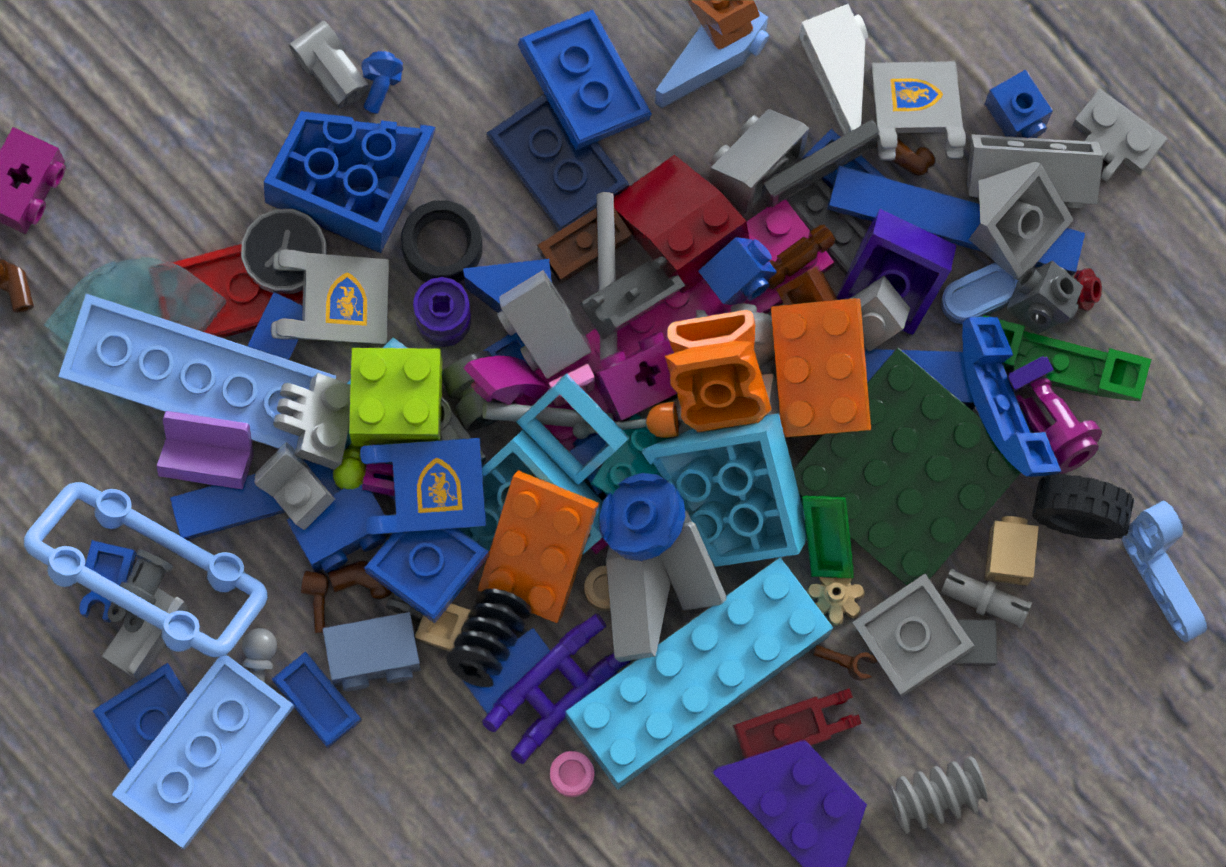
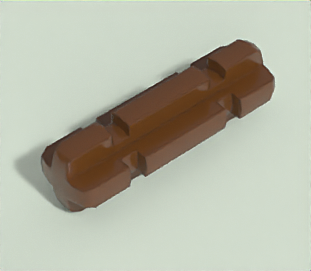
[767,224,835,289]

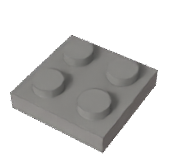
[852,574,976,697]

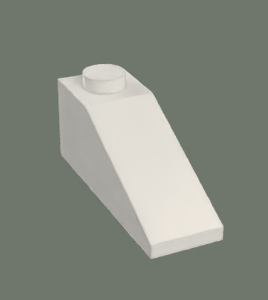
[799,4,868,135]

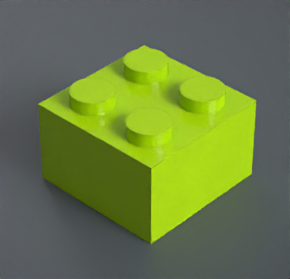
[349,348,443,446]

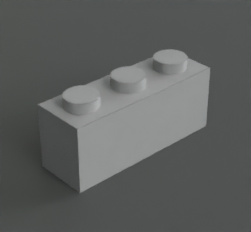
[966,134,1103,208]

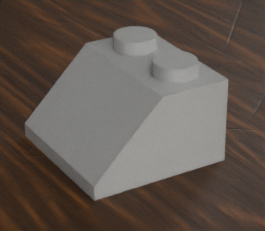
[709,109,809,214]

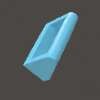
[516,373,628,485]

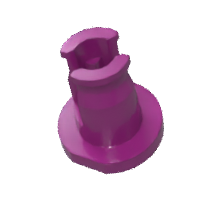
[1016,378,1102,474]

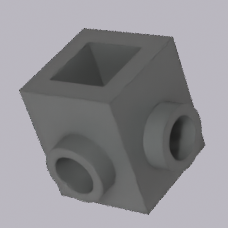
[1007,260,1083,334]

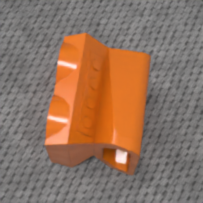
[665,310,772,432]

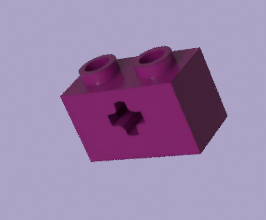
[0,127,66,234]
[593,332,677,420]

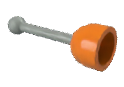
[573,402,679,439]

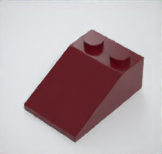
[614,155,750,294]

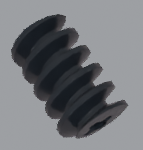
[446,589,532,688]

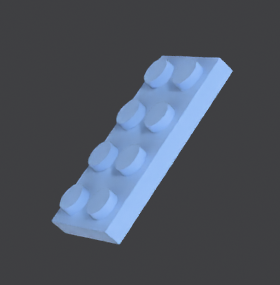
[112,655,294,850]

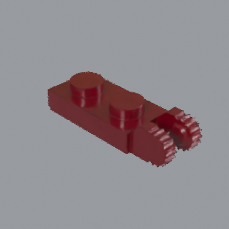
[732,688,862,759]

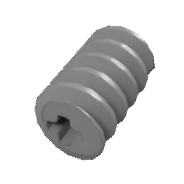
[888,756,988,834]

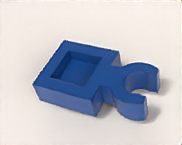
[79,540,137,623]

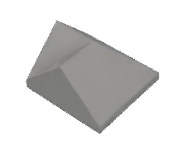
[969,162,1074,280]

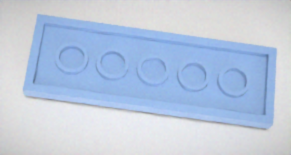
[58,294,336,451]

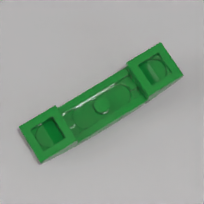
[983,315,1152,401]

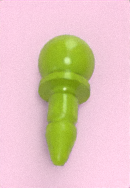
[333,443,367,490]

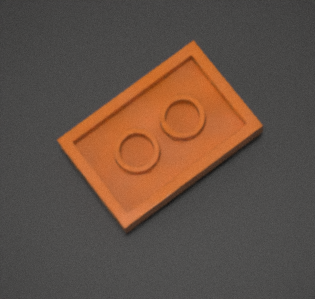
[771,298,871,437]
[477,470,599,623]

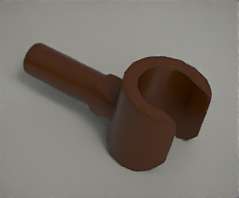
[301,571,329,633]
[814,645,877,681]

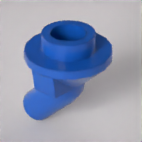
[361,51,403,113]

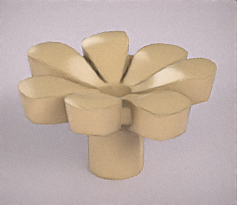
[807,577,865,626]

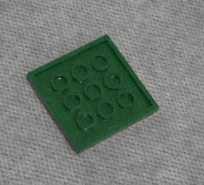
[793,348,1021,586]

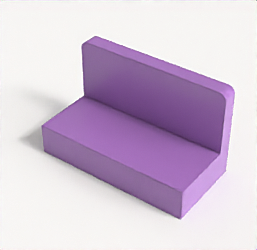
[157,411,254,489]

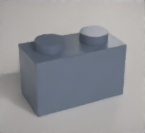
[323,612,421,691]

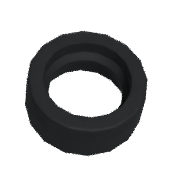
[401,200,483,283]

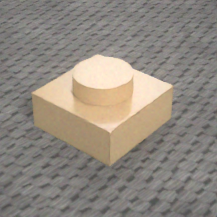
[415,604,470,651]

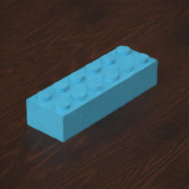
[565,557,833,790]

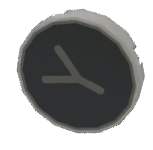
[241,209,327,294]

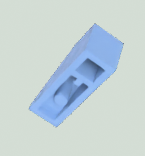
[655,11,770,108]

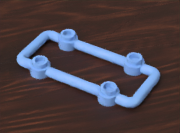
[24,482,268,657]

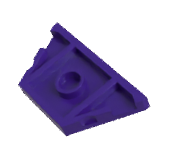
[711,740,867,867]

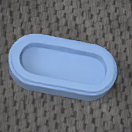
[941,262,1018,324]

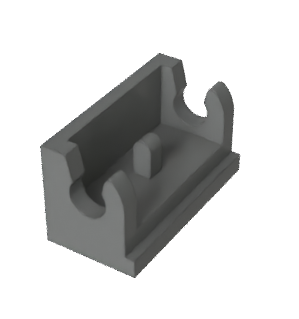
[580,257,685,340]

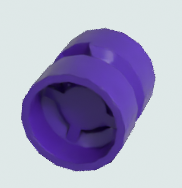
[413,277,471,347]

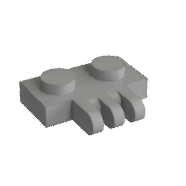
[1072,89,1168,182]
[273,373,351,470]

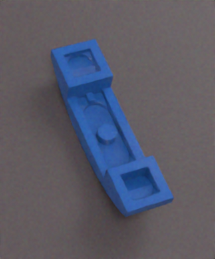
[962,317,1061,477]

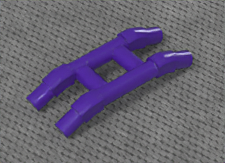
[482,613,632,764]

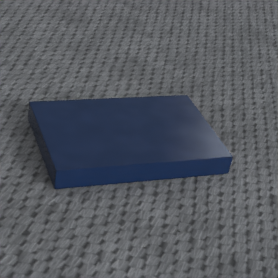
[486,94,629,232]

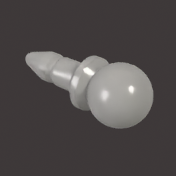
[242,628,277,683]

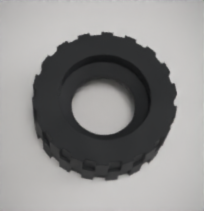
[1032,474,1134,540]

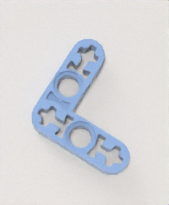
[1122,501,1207,642]

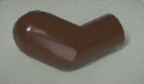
[876,138,935,176]
[0,259,34,313]
[328,561,392,600]

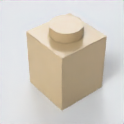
[984,516,1039,586]

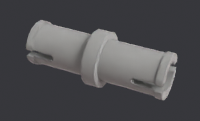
[940,568,1032,628]

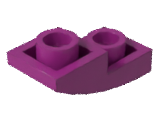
[463,356,549,405]

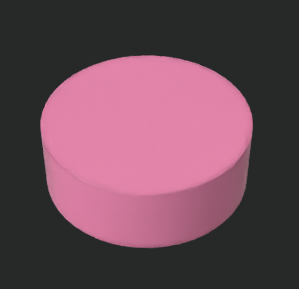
[550,751,594,797]

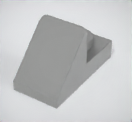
[254,442,335,530]

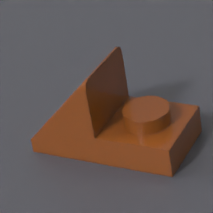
[687,0,760,49]

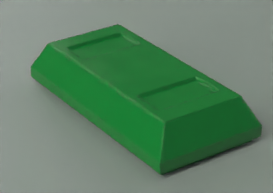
[802,496,854,579]

